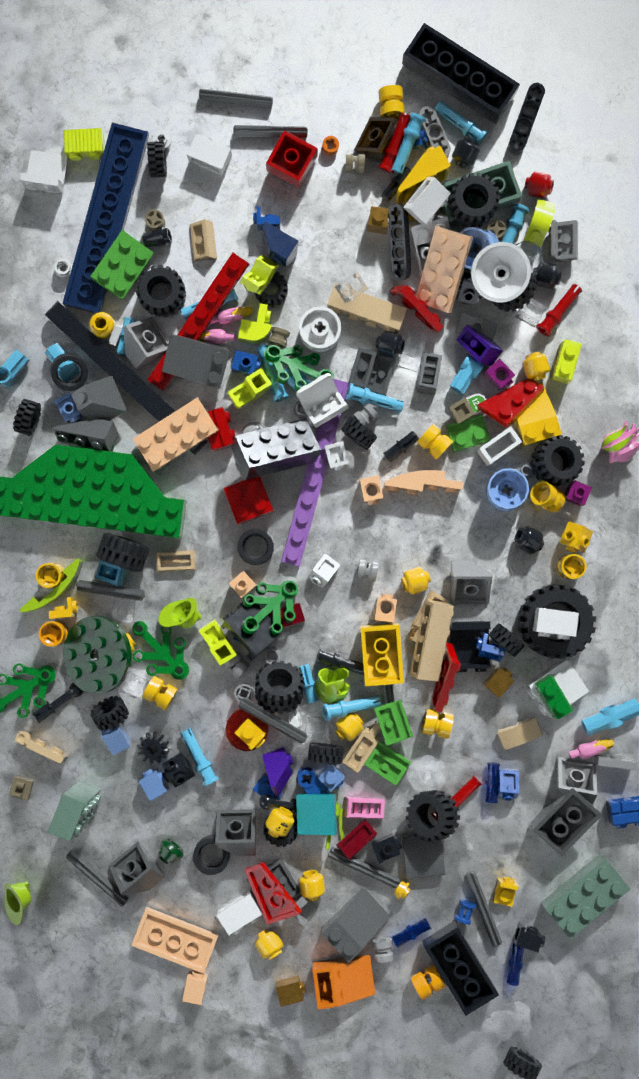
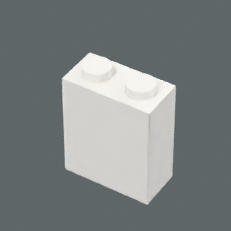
[526,659,589,718]

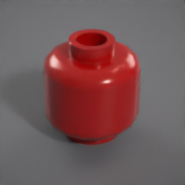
[525,171,554,198]

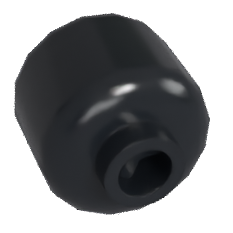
[452,138,480,169]
[533,262,562,289]
[375,331,405,358]
[514,526,544,554]

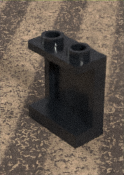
[221,599,283,661]
[450,621,491,672]

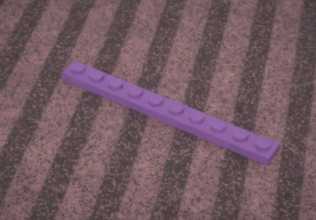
[281,379,349,567]

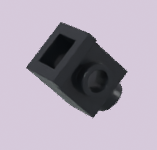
[371,833,402,864]
[513,921,545,953]

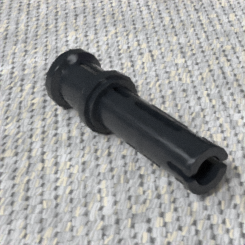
[315,647,364,675]

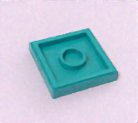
[296,794,337,835]

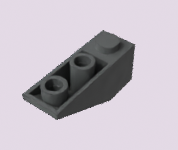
[53,418,118,451]

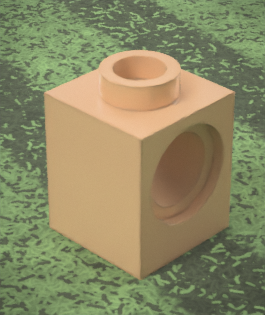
[359,475,383,505]
[229,571,257,598]
[374,594,397,623]
[182,971,208,1005]

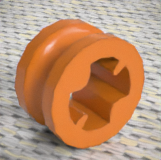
[322,136,339,155]

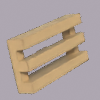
[156,551,196,572]

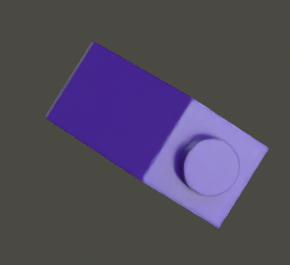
[456,324,503,366]
[262,747,294,796]

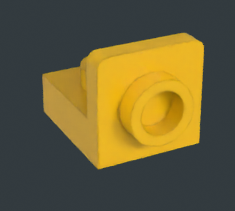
[49,597,79,619]
[235,718,265,750]
[492,877,519,907]

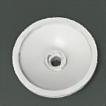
[471,242,531,303]

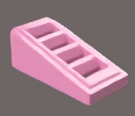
[343,797,385,819]

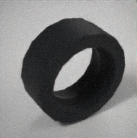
[50,352,88,391]
[237,529,274,565]
[193,835,230,875]

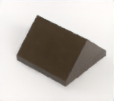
[354,117,398,164]

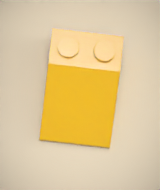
[395,146,451,204]
[514,383,562,447]
[360,623,404,686]

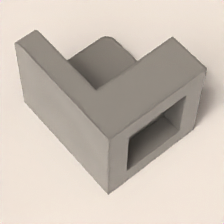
[294,894,318,927]

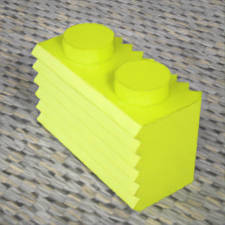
[63,128,105,161]
[550,339,582,384]

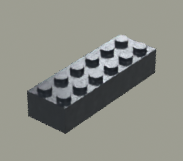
[402,23,520,124]

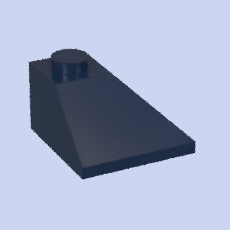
[262,221,299,267]

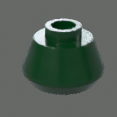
[158,838,184,864]

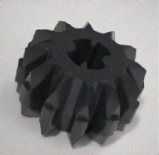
[137,731,170,765]

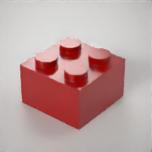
[266,130,318,189]
[223,477,274,525]

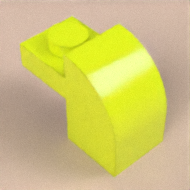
[524,199,556,247]
[240,254,279,295]
[238,303,272,344]
[227,368,272,410]
[199,619,237,666]

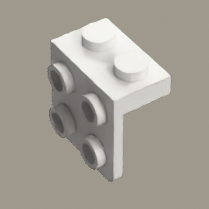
[20,150,68,194]
[296,373,349,428]

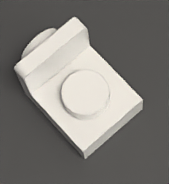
[324,441,349,471]
[308,554,340,588]

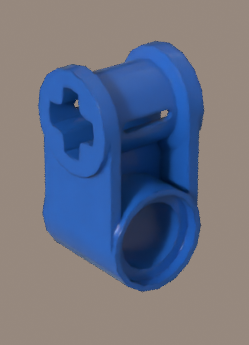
[297,766,331,794]

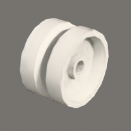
[299,307,341,354]

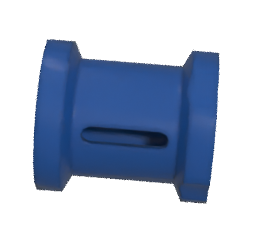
[454,899,477,925]

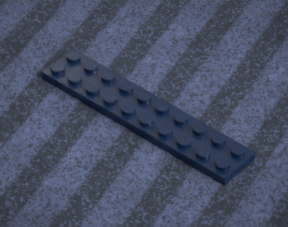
[62,122,149,313]

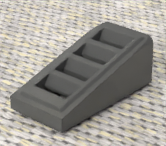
[416,352,442,395]

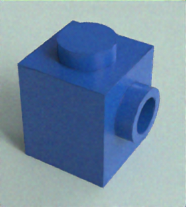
[231,350,261,376]

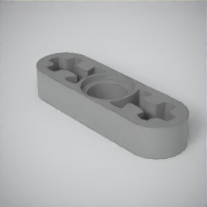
[419,106,451,158]

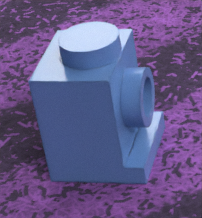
[54,392,84,424]

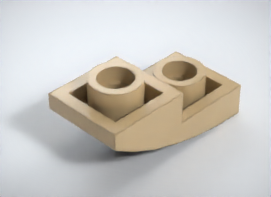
[498,716,543,750]

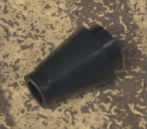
[143,227,172,247]

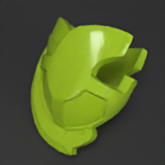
[315,668,350,705]

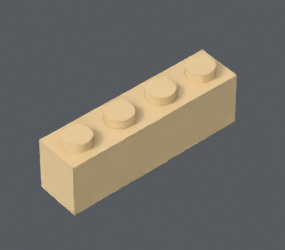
[327,283,407,333]
[409,599,454,682]

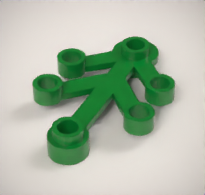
[263,345,334,391]
[242,581,298,635]
[132,621,189,680]
[0,663,56,718]

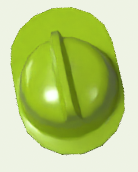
[158,597,202,629]
[4,882,32,925]

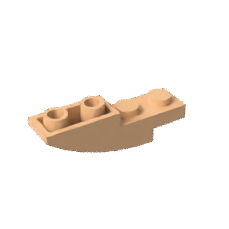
[384,470,463,495]

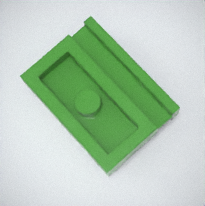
[446,414,491,452]
[374,699,413,746]
[364,740,412,786]

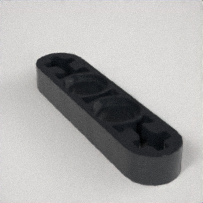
[508,82,545,155]
[388,204,411,281]

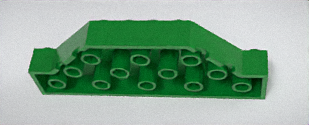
[0,445,187,539]

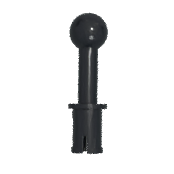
[32,683,84,723]
[259,794,297,814]

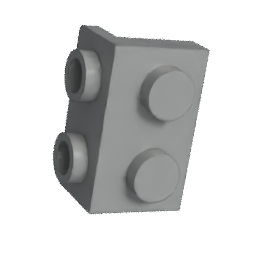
[548,219,578,262]

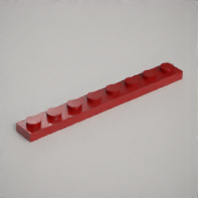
[147,252,250,391]

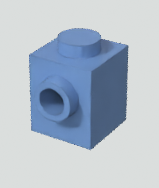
[101,723,130,755]
[317,764,345,792]
[138,768,169,801]

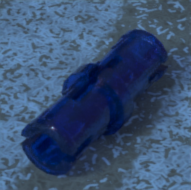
[485,762,500,803]
[392,917,431,948]
[507,943,525,986]

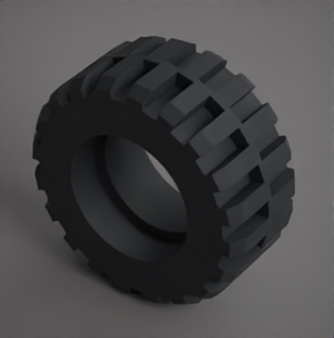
[518,585,596,659]

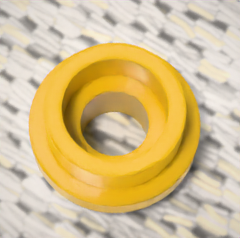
[394,881,411,900]

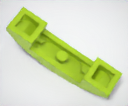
[19,558,84,613]

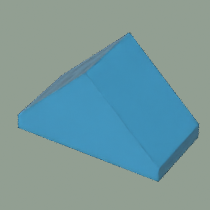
[95,560,128,586]

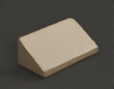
[190,219,217,262]

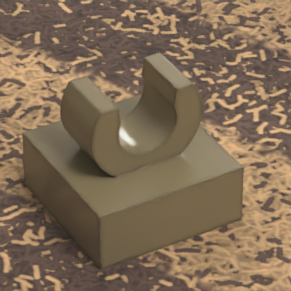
[448,397,475,424]
[9,776,34,800]

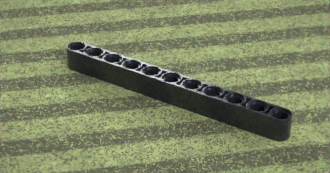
[44,301,208,455]

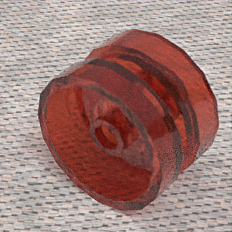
[225,708,269,751]

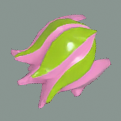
[601,421,639,464]

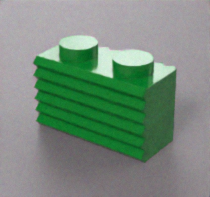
[533,675,573,719]

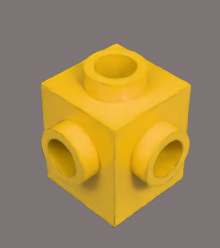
[560,522,593,554]

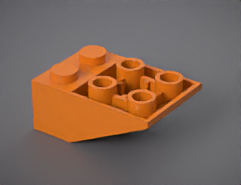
[312,955,375,1009]

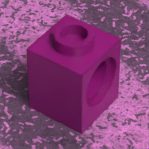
[483,358,515,391]
[565,480,592,507]

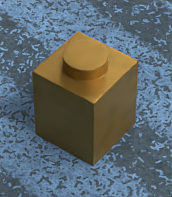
[367,206,389,235]
[482,667,515,698]
[276,975,306,1007]

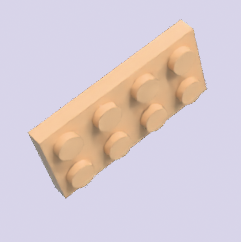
[416,226,473,313]
[133,398,219,472]
[131,907,218,974]

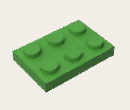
[90,230,154,300]

